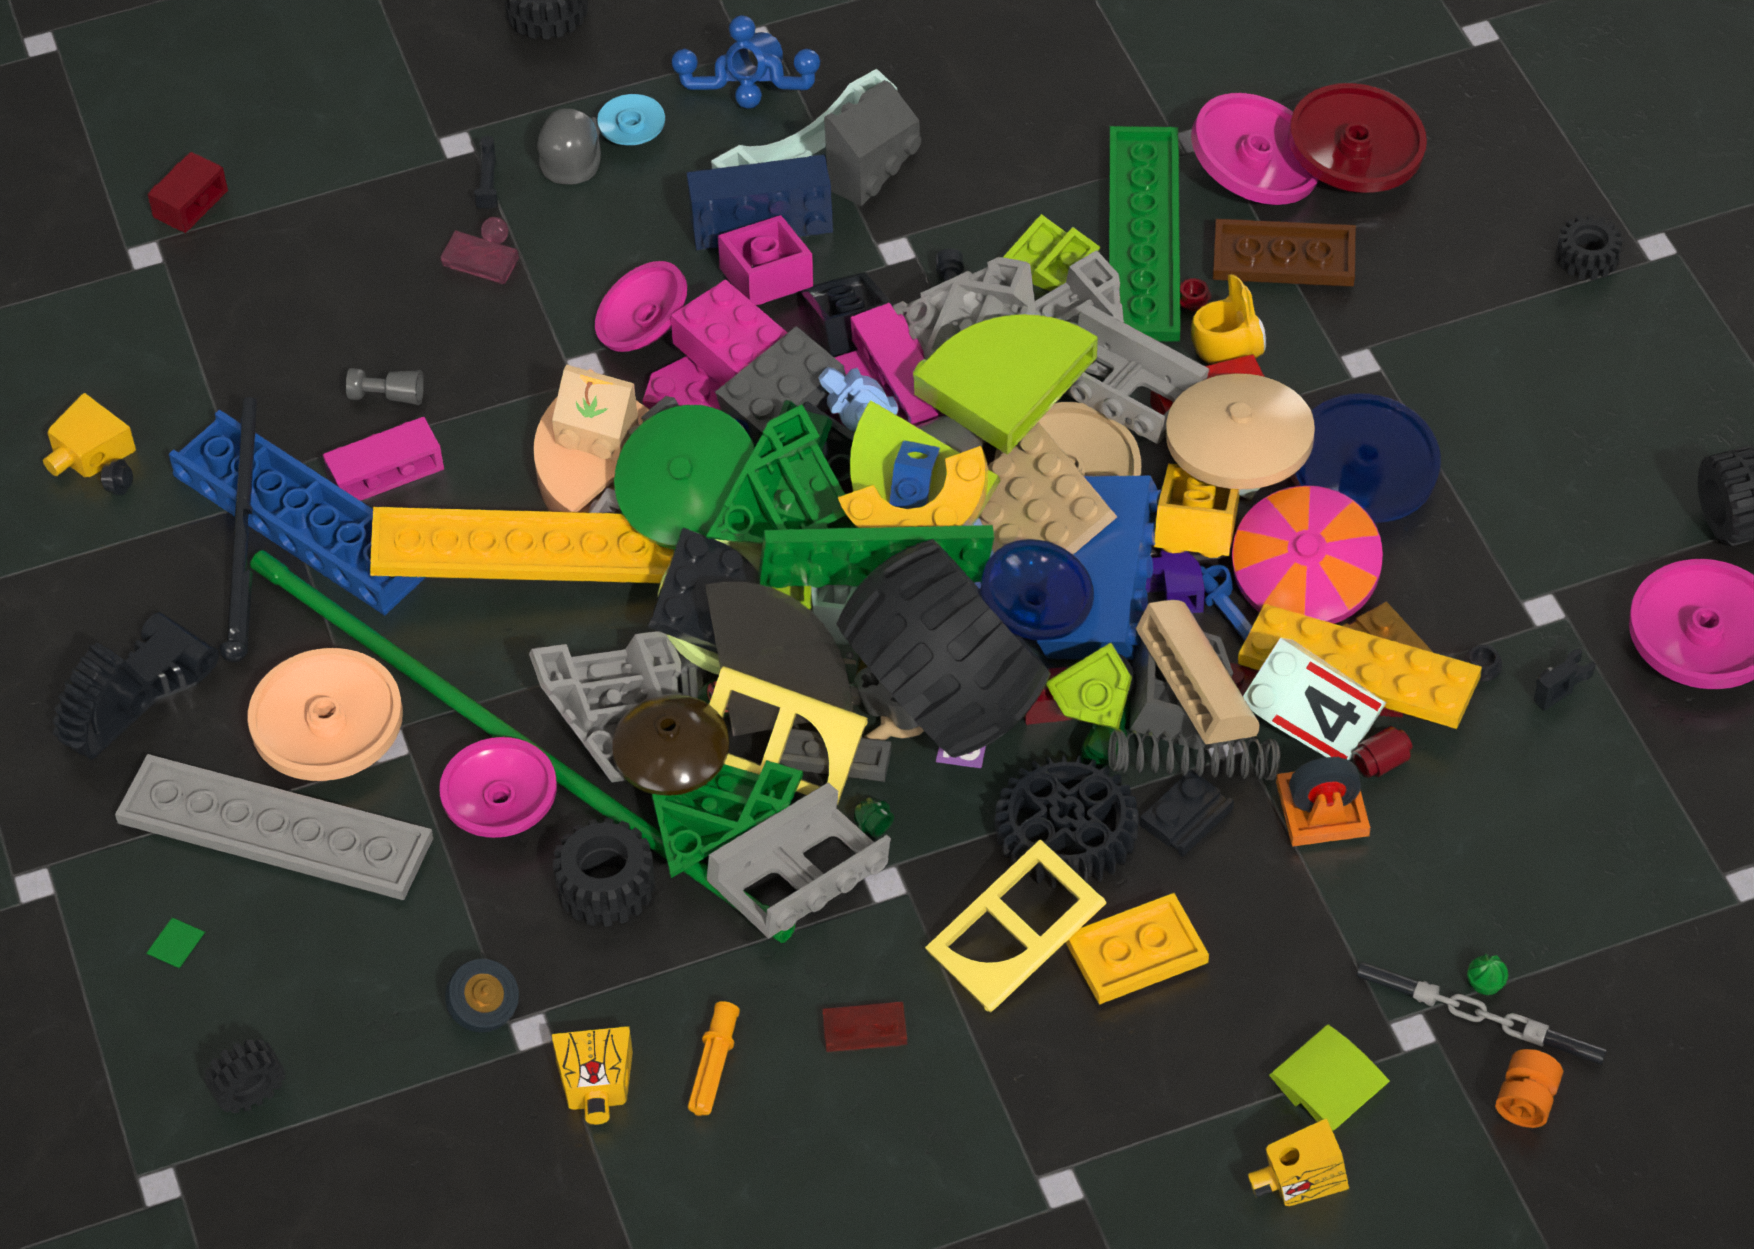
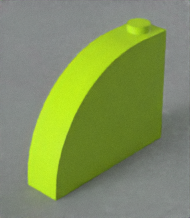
[913,314,1098,455]
[850,400,1001,526]

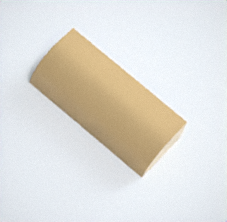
[1136,600,1259,745]

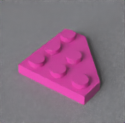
[643,356,722,410]

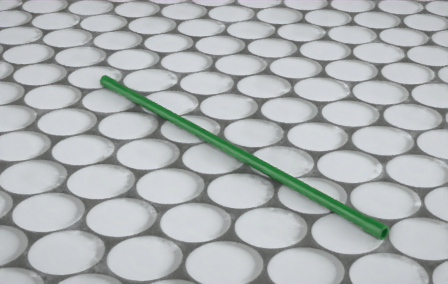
[250,550,795,943]

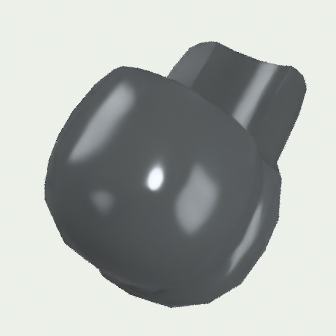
[537,109,601,184]

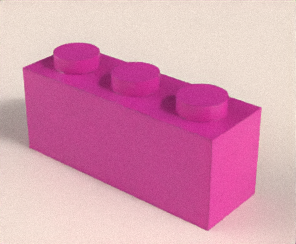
[323,417,444,501]

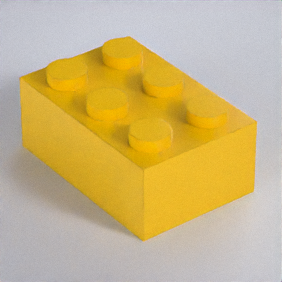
[1154,463,1240,558]

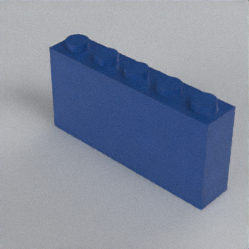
[1037,476,1161,660]

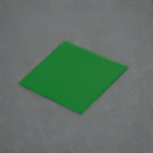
[146,918,205,968]

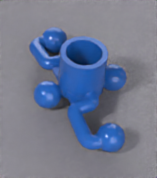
[671,15,820,109]

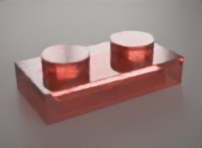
[823,1002,907,1052]

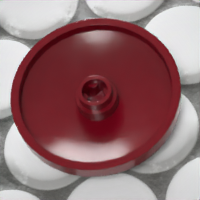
[1288,83,1427,193]

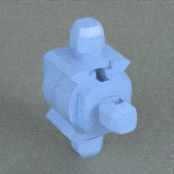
[819,367,898,433]

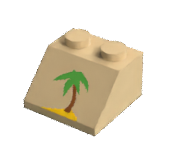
[552,365,639,461]

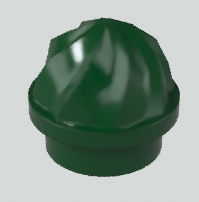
[854,797,895,838]

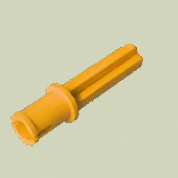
[688,1001,740,1116]

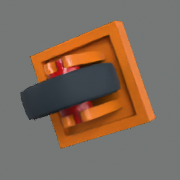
[1276,757,1370,847]

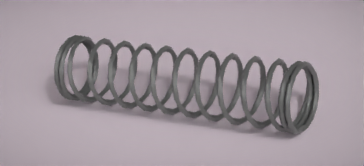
[1108,729,1280,781]

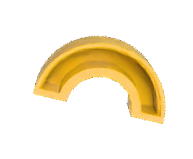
[838,446,988,528]

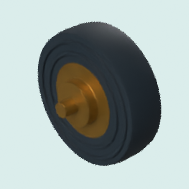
[445,959,519,1033]

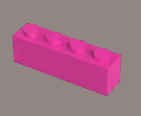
[850,303,945,426]

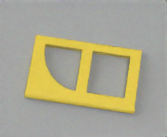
[709,666,868,805]
[925,840,1106,1013]

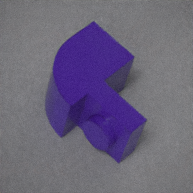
[1145,548,1205,613]

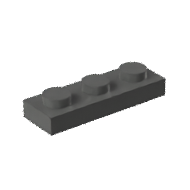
[779,729,892,782]

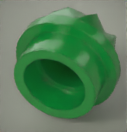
[1467,953,1508,995]

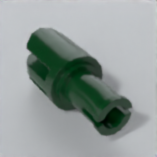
[1081,700,1131,770]

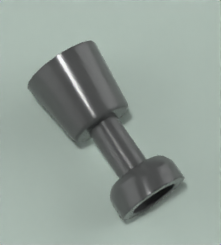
[346,368,424,405]

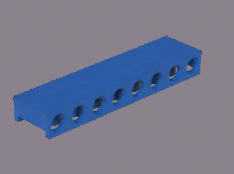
[169,410,426,616]

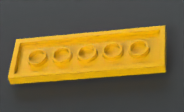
[1238,604,1482,729]

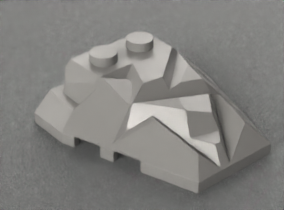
[529,631,682,782]

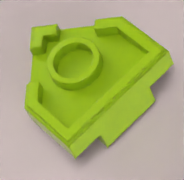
[1046,643,1132,729]

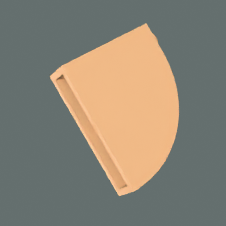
[534,369,650,513]

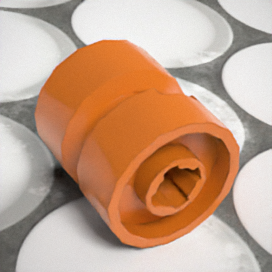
[1495,1049,1564,1128]

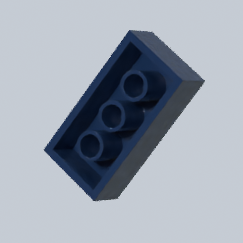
[687,154,833,250]

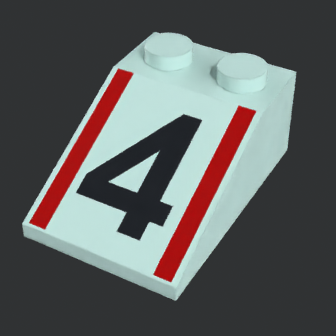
[1243,638,1386,760]

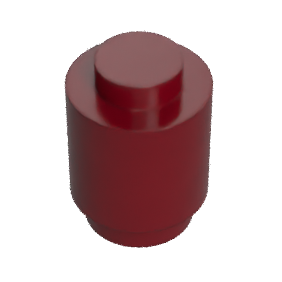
[1352,726,1412,778]

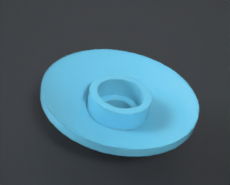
[597,94,665,145]

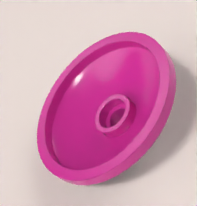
[595,261,687,352]
[440,737,557,838]

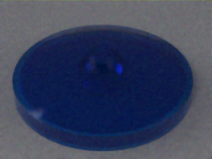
[1295,393,1441,523]

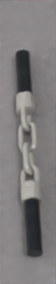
[1357,962,1607,1065]

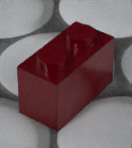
[148,152,228,233]

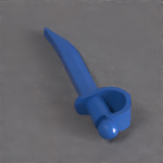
[1200,565,1253,641]

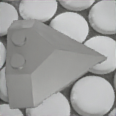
[1035,250,1124,378]
[893,257,1036,360]

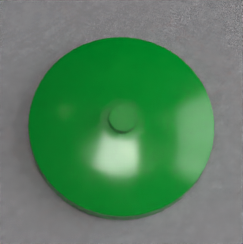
[614,405,756,549]

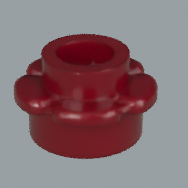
[1180,278,1211,311]

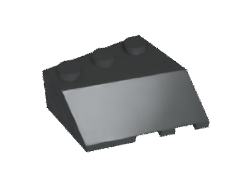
[824,80,921,206]
[1129,632,1252,750]

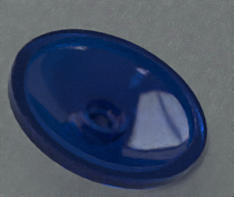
[981,539,1094,641]

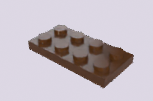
[1213,219,1356,286]

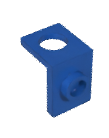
[889,440,940,509]

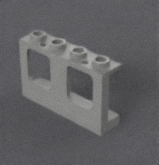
[1065,303,1209,444]
[707,782,891,939]

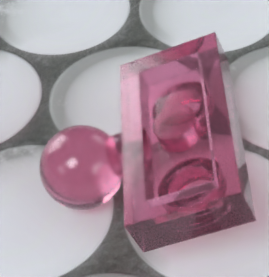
[440,217,519,284]

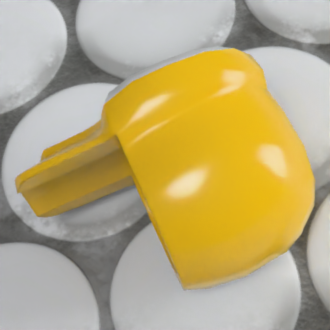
[1191,274,1266,365]

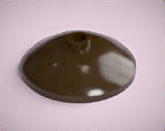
[612,694,729,796]

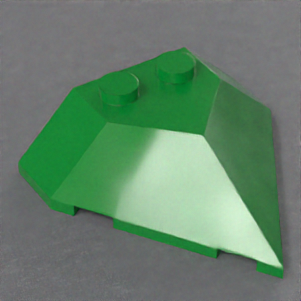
[706,404,856,544]
[652,730,803,878]

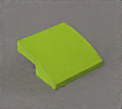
[1003,214,1100,291]
[1269,1025,1390,1132]

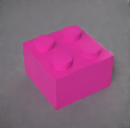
[718,215,813,305]

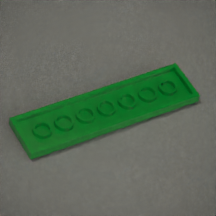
[1109,126,1180,342]

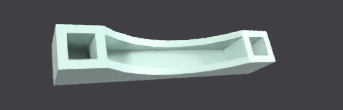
[711,69,897,169]

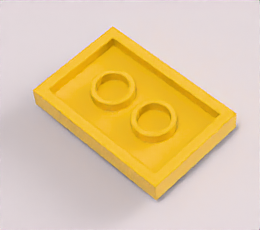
[1066,893,1209,1005]

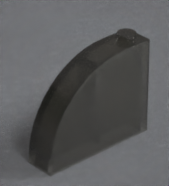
[705,582,861,736]

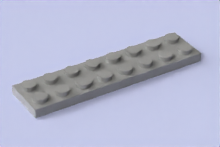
[115,754,433,900]

